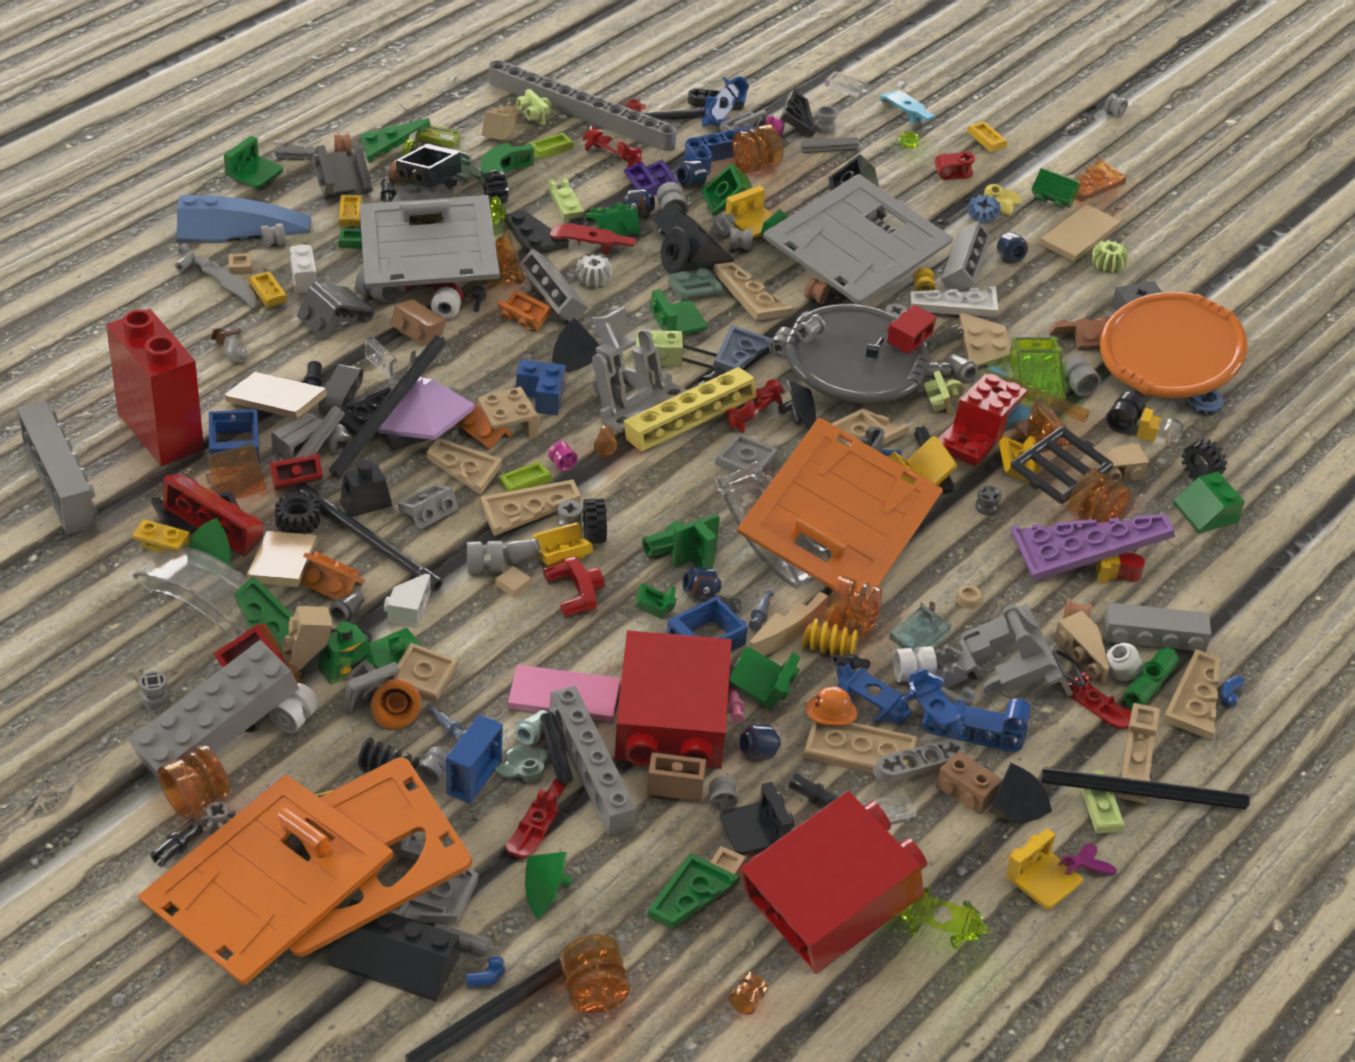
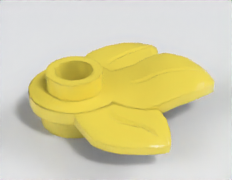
[982,184,1022,216]

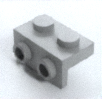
[720,110,767,132]

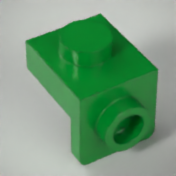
[635,583,677,619]

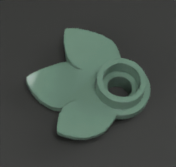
[455,151,481,180]
[495,746,548,783]

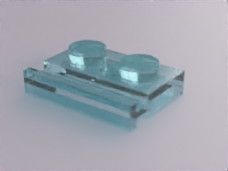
[889,605,951,652]

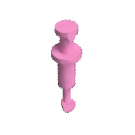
[727,686,745,724]

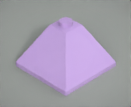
[378,377,476,440]

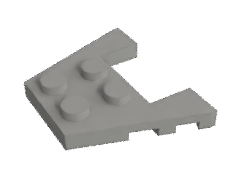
[390,833,479,924]

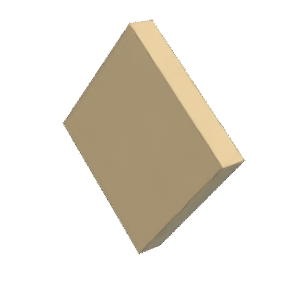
[397,643,459,703]

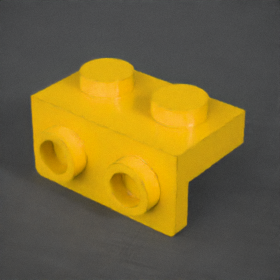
[999,436,1042,483]
[133,519,190,559]
[533,523,593,566]

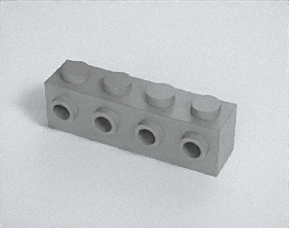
[941,221,991,292]
[518,248,589,321]
[1104,602,1211,652]

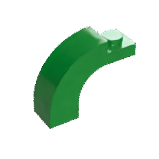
[480,143,534,189]

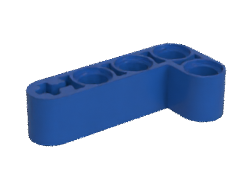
[684,127,759,175]
[921,698,1031,752]

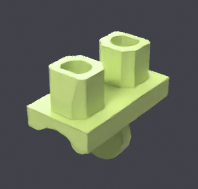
[516,89,552,125]
[924,371,964,415]

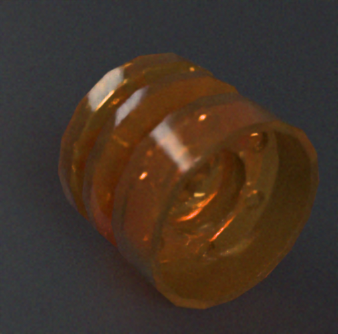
[732,124,783,174]
[1068,469,1131,523]
[825,575,882,638]
[157,744,231,819]
[559,934,630,1014]

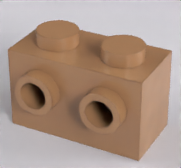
[390,299,446,346]
[936,751,1003,815]
[647,752,706,801]

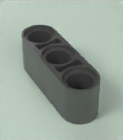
[318,364,364,414]

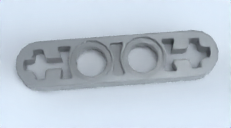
[873,739,965,783]

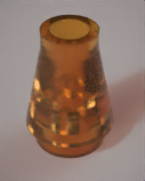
[594,425,617,457]

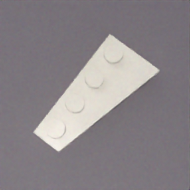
[910,286,998,318]

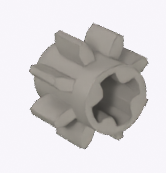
[710,211,736,237]
[200,801,236,835]

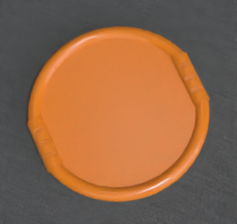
[1100,292,1248,399]

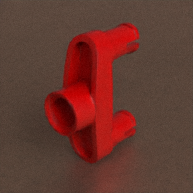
[542,556,605,618]

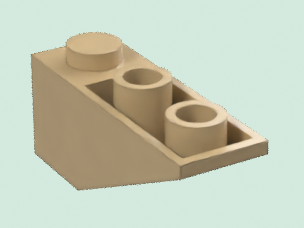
[481,105,523,140]
[1078,444,1149,486]
[283,606,332,676]
[1054,611,1109,687]

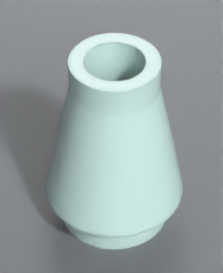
[516,710,547,745]

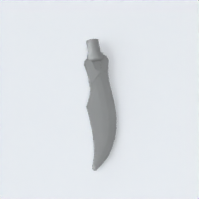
[194,256,256,309]

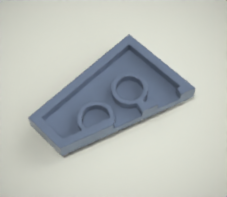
[713,325,771,373]

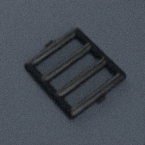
[1010,427,1113,504]

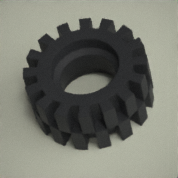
[1181,438,1227,481]
[275,492,321,534]
[583,498,607,543]

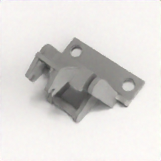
[590,307,688,432]
[935,604,1073,696]

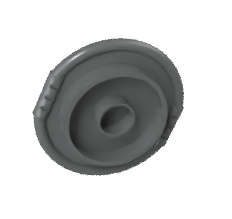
[783,304,931,404]

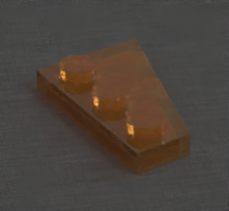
[1075,158,1127,202]

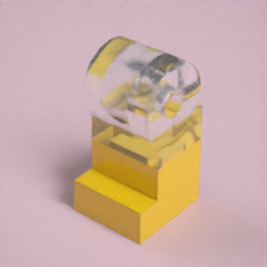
[1136,408,1183,446]

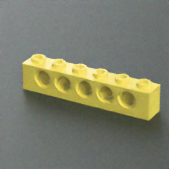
[624,367,757,452]

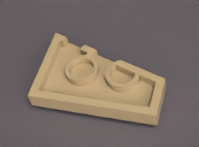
[427,438,502,495]

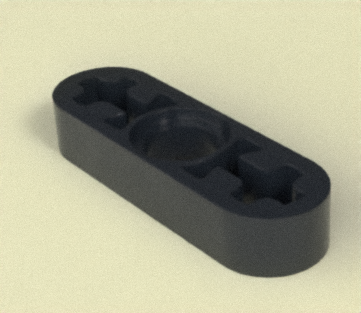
[688,88,744,111]

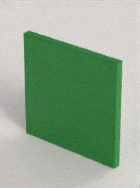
[369,628,422,669]

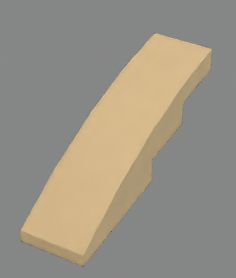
[749,592,828,656]

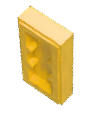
[967,121,1008,152]
[339,195,362,227]
[249,271,288,308]

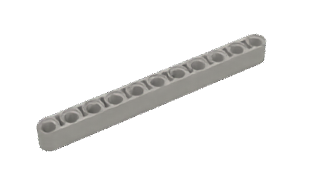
[489,60,677,151]

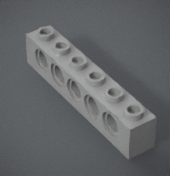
[549,685,636,836]

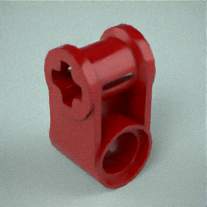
[934,152,975,180]

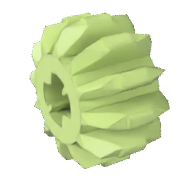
[1092,240,1128,274]

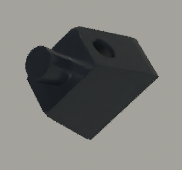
[340,460,392,517]

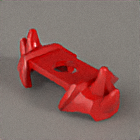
[582,126,643,169]
[725,379,785,433]

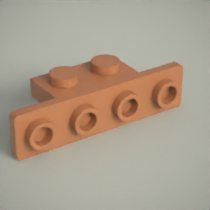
[1048,317,1109,349]

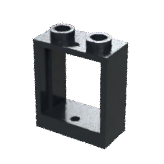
[396,144,462,188]

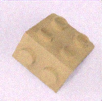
[478,387,540,439]

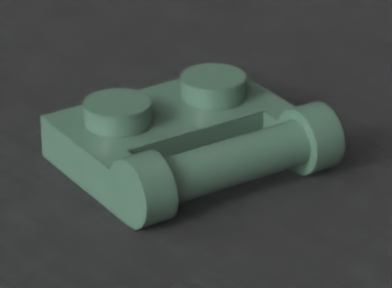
[668,268,723,302]

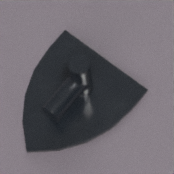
[552,317,600,371]
[778,380,817,431]
[988,762,1052,822]

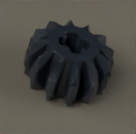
[482,170,509,206]

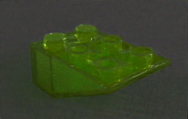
[1009,337,1066,402]

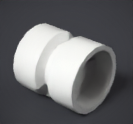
[893,646,937,682]
[269,683,320,734]

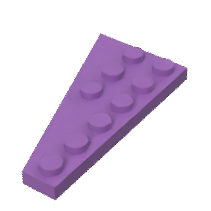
[1010,514,1175,582]

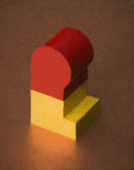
[1095,552,1145,584]

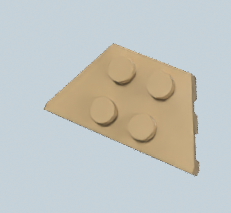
[959,313,1012,368]
[831,409,909,447]

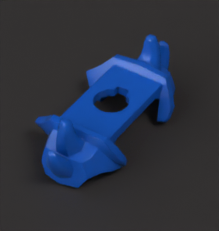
[701,76,749,127]
[836,664,913,725]
[904,669,965,739]

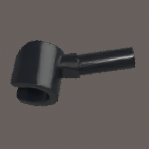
[472,284,486,312]
[865,338,884,359]

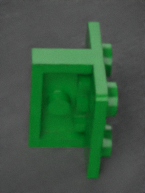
[672,514,720,569]

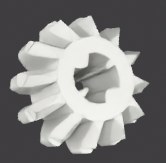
[576,254,613,288]

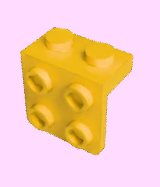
[888,436,957,486]
[1006,828,1083,910]

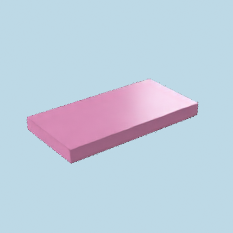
[508,665,620,723]

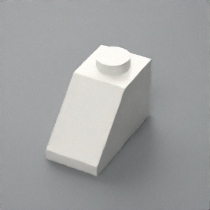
[384,574,430,628]

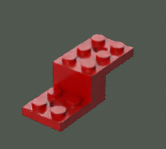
[938,374,1027,466]

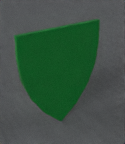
[184,518,231,581]
[525,852,573,920]

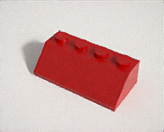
[163,473,264,557]

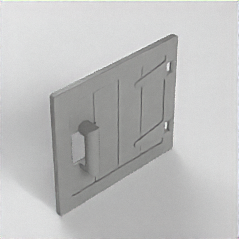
[763,174,953,305]
[360,195,500,289]

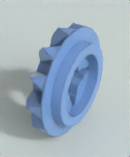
[967,194,1001,222]
[1187,390,1224,414]

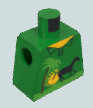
[318,622,375,685]

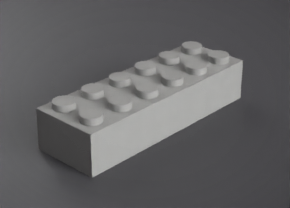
[17,400,98,535]
[128,640,299,789]

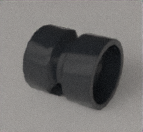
[1106,392,1146,434]

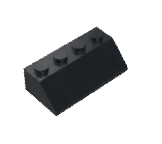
[828,154,886,220]
[653,201,734,269]
[327,899,459,1002]

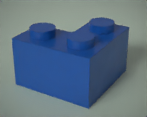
[516,359,566,416]

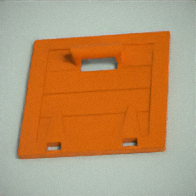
[737,418,943,607]
[138,775,394,985]

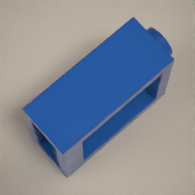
[209,409,260,467]
[667,596,748,652]
[446,715,503,804]

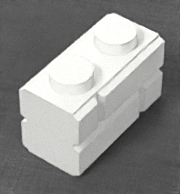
[289,245,317,294]

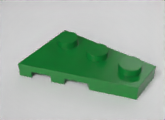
[233,576,294,655]
[647,853,739,929]

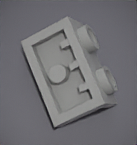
[397,483,458,529]

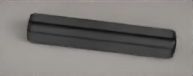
[540,711,573,785]

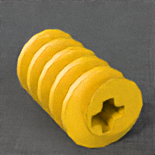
[802,618,858,656]

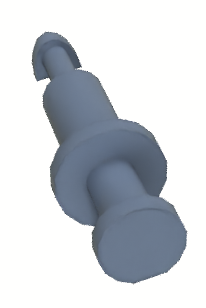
[748,589,774,631]
[425,704,466,741]

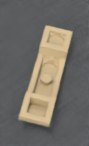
[1119,703,1160,804]

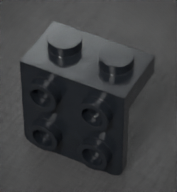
[720,782,794,855]

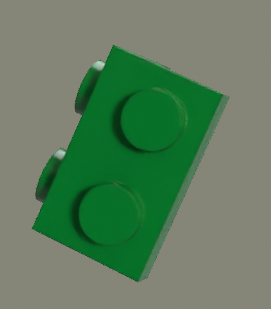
[224,135,283,189]
[585,203,641,236]
[649,289,707,335]
[729,647,801,709]

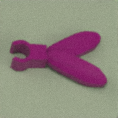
[1058,843,1117,876]

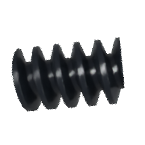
[358,737,420,787]

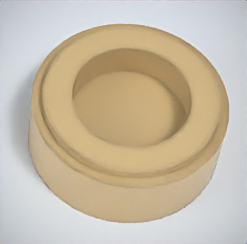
[956,585,982,609]

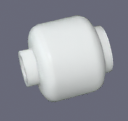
[431,287,461,319]
[1106,643,1142,681]

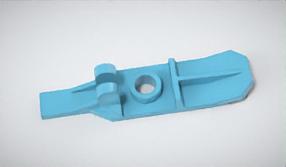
[880,91,935,124]

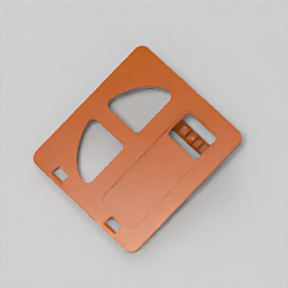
[282,757,472,957]

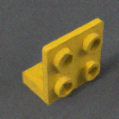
[725,185,773,239]

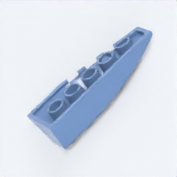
[177,195,311,243]

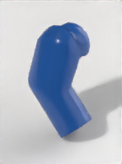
[1220,675,1244,707]
[466,956,506,988]

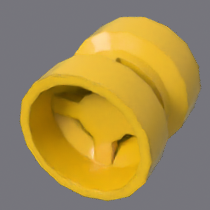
[913,267,936,291]

